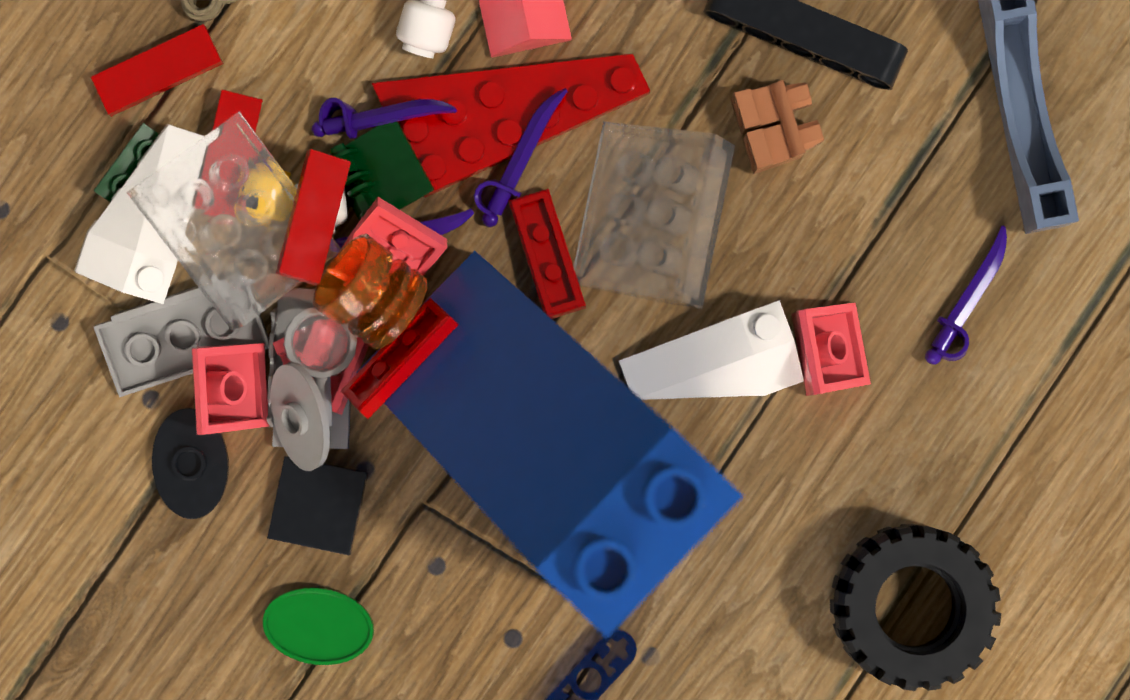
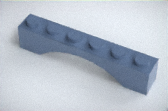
[978,0,1079,234]

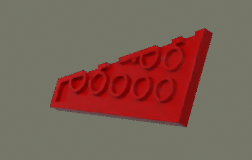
[372,54,651,198]

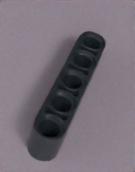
[704,0,908,90]

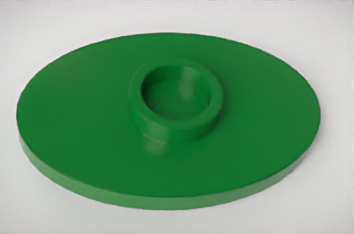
[263,587,374,665]

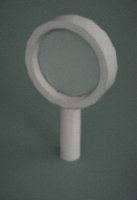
[283,306,357,426]

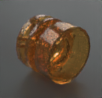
[313,234,427,349]

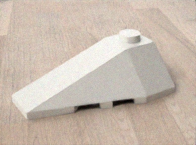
[74,124,209,304]
[619,300,804,400]

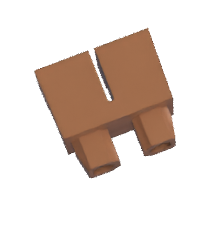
[731,80,824,175]

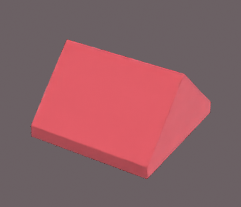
[479,0,572,58]
[791,302,871,396]
[192,343,269,435]

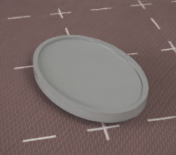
[271,362,330,471]

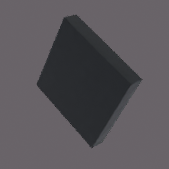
[267,456,368,556]

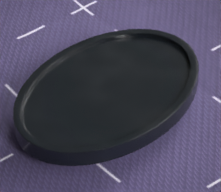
[152,408,229,519]

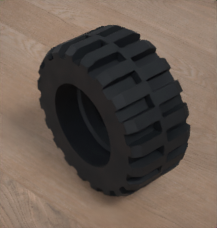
[830,524,1001,691]

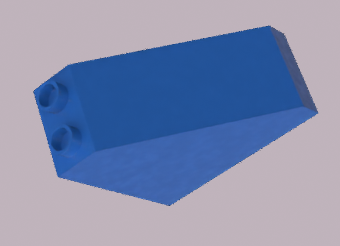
[356,251,743,638]

